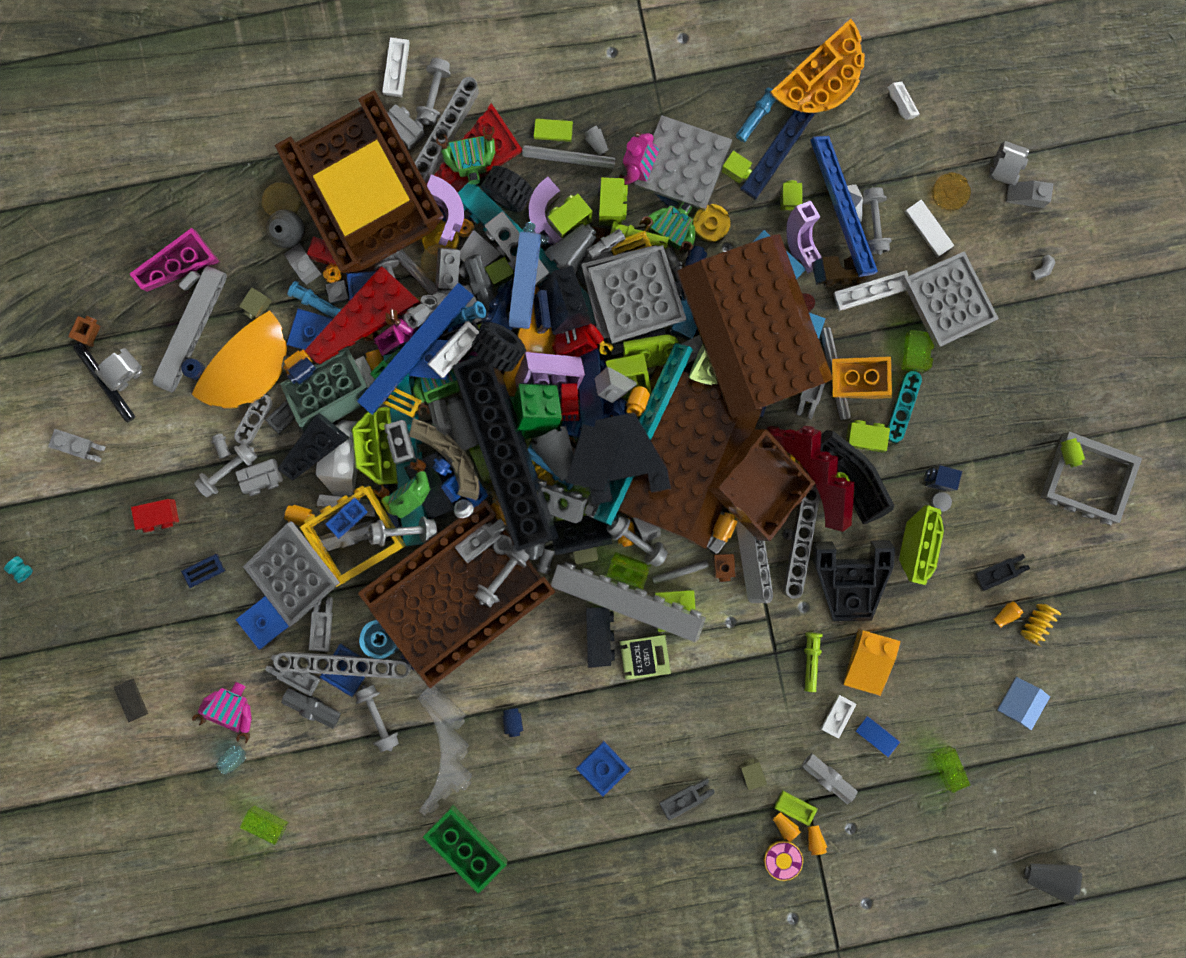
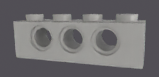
[484,211,551,287]
[539,479,588,523]

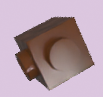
[713,554,735,582]

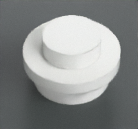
[454,500,474,518]

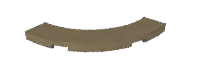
[409,418,479,500]

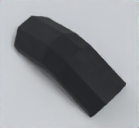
[820,430,895,524]

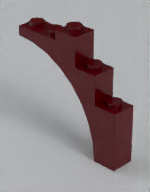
[766,426,854,532]

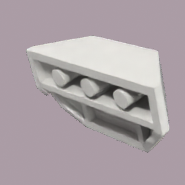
[316,420,358,497]

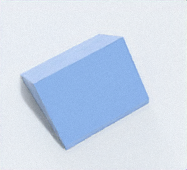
[997,677,1050,730]

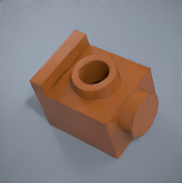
[68,316,101,347]

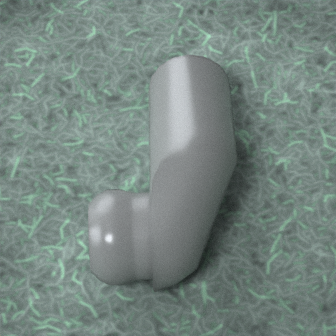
[1031,255,1055,281]

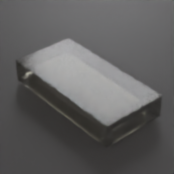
[114,679,148,723]

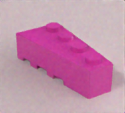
[130,228,220,292]

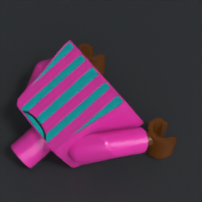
[619,132,660,185]
[362,309,420,356]
[192,682,252,743]

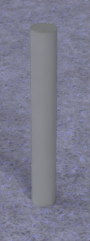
[652,560,709,584]

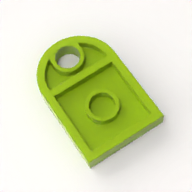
[623,335,679,368]

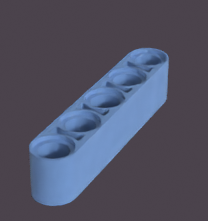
[509,232,541,329]

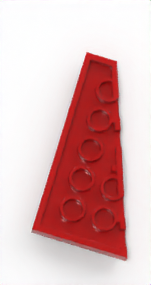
[426,103,522,193]
[304,266,421,365]

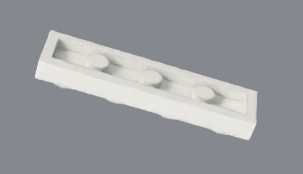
[833,270,908,311]

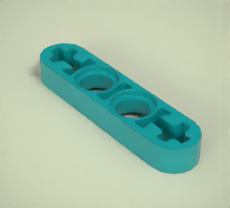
[887,371,922,443]

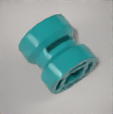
[4,556,33,583]

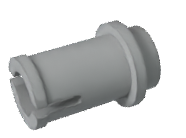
[211,434,231,459]
[536,549,555,574]

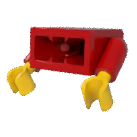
[552,323,613,357]

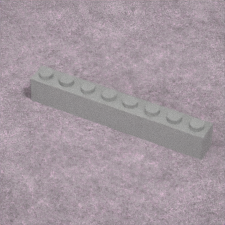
[551,562,706,642]

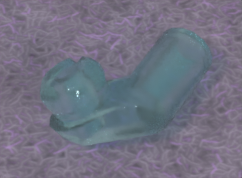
[523,222,549,246]

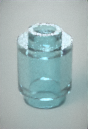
[216,746,246,775]

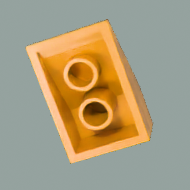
[832,357,892,399]
[843,629,901,696]

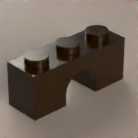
[812,256,874,287]

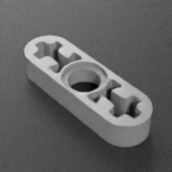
[234,394,273,444]

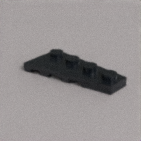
[278,413,350,481]

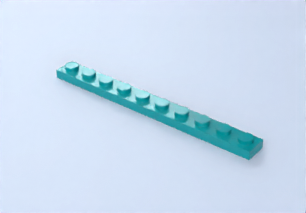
[593,343,693,525]

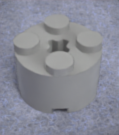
[989,141,1029,186]
[95,348,143,392]

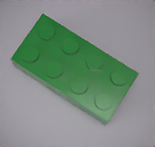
[423,805,508,894]

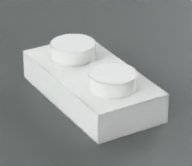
[888,82,919,120]
[820,694,856,739]

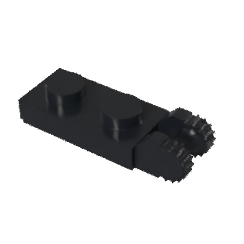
[973,554,1030,591]

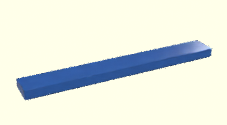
[810,136,878,277]
[357,283,474,415]

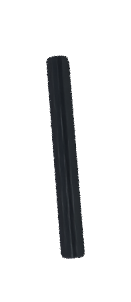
[73,342,135,422]

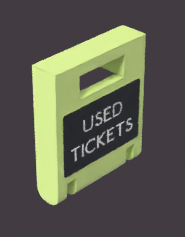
[619,635,671,680]

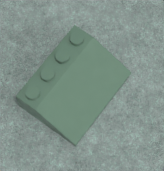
[280,347,369,431]

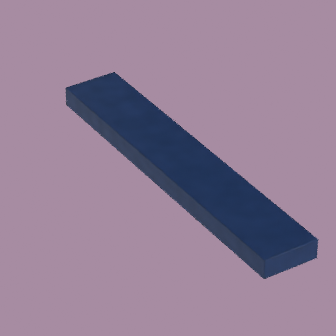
[740,110,816,200]

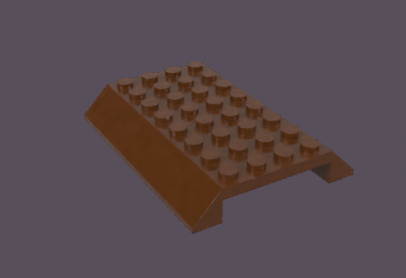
[274,90,444,273]
[676,234,833,418]
[618,366,763,549]
[358,500,556,689]

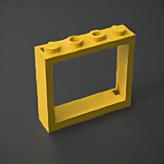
[300,485,406,587]

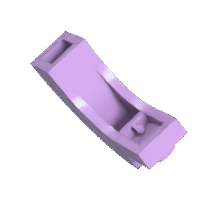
[427,175,464,246]
[529,177,562,246]
[787,201,822,273]

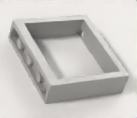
[1040,432,1142,526]

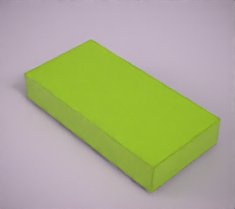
[534,119,573,142]
[774,790,818,826]

